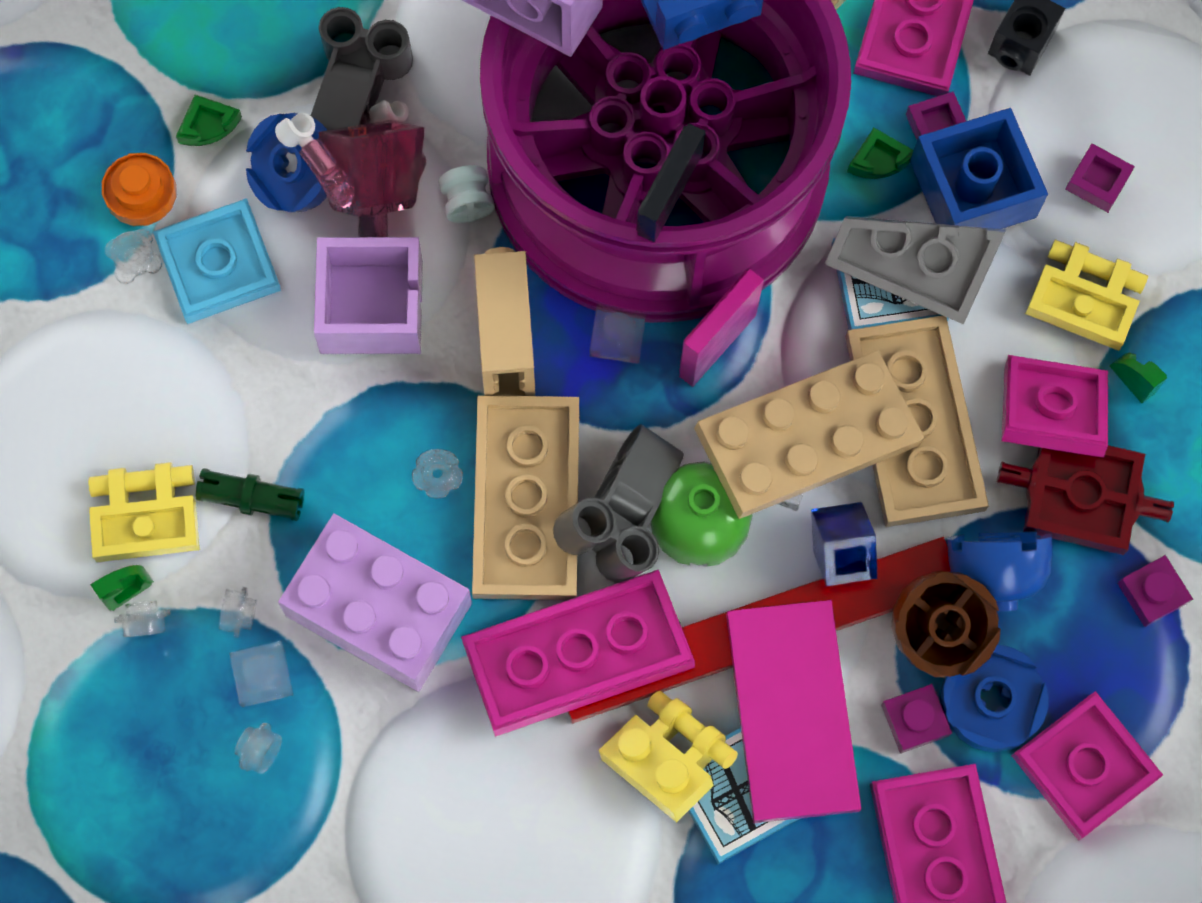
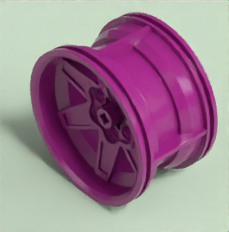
[480,0,851,322]

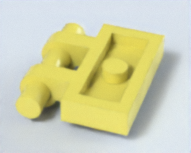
[1025,239,1148,351]
[88,462,200,563]
[599,691,738,823]

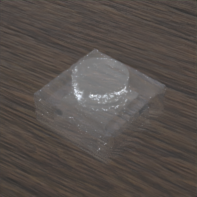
[590,304,646,363]
[230,641,294,707]

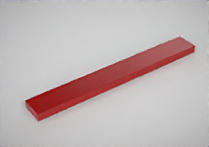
[568,537,951,724]

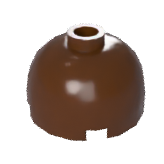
[891,571,1001,678]

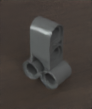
[310,7,413,158]
[553,424,684,583]

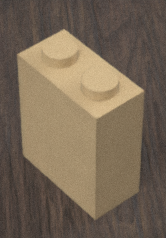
[474,247,535,396]

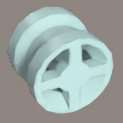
[438,165,495,223]

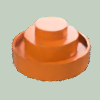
[102,153,177,226]

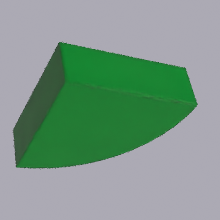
[176,95,242,146]
[847,127,913,179]
[1110,353,1167,403]
[90,565,154,611]

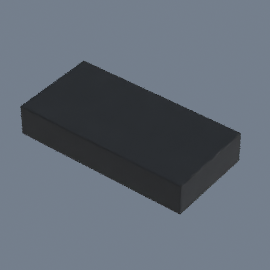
[636,123,706,243]

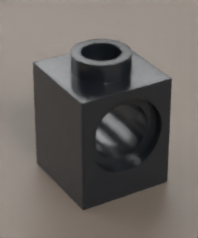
[988,0,1066,76]

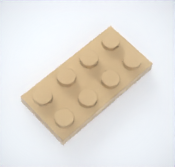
[845,316,989,527]
[694,350,925,519]
[472,395,579,600]

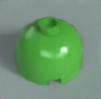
[651,461,753,566]

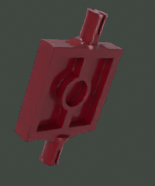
[996,445,1174,555]

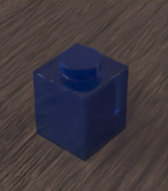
[811,502,878,586]

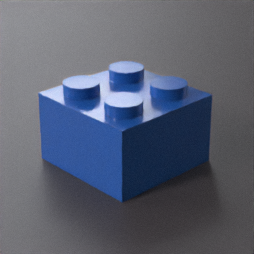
[910,107,1048,229]

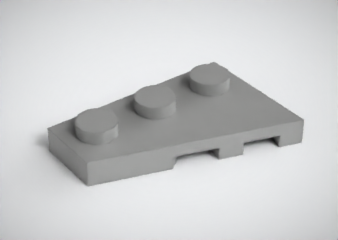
[825,216,1006,324]

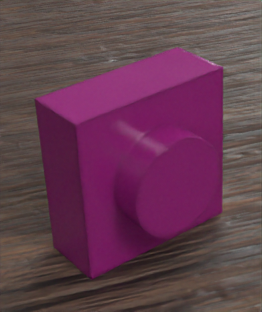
[906,91,966,139]
[1065,143,1135,213]
[1117,555,1193,627]
[881,684,952,754]

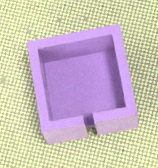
[314,237,423,354]

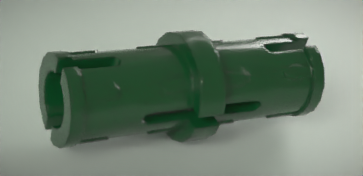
[195,468,305,521]

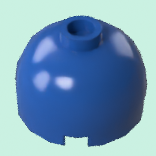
[948,532,1053,611]

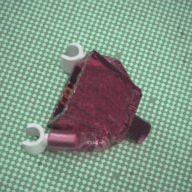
[275,100,427,238]

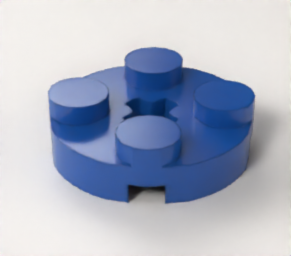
[246,113,343,212]
[940,644,1049,752]

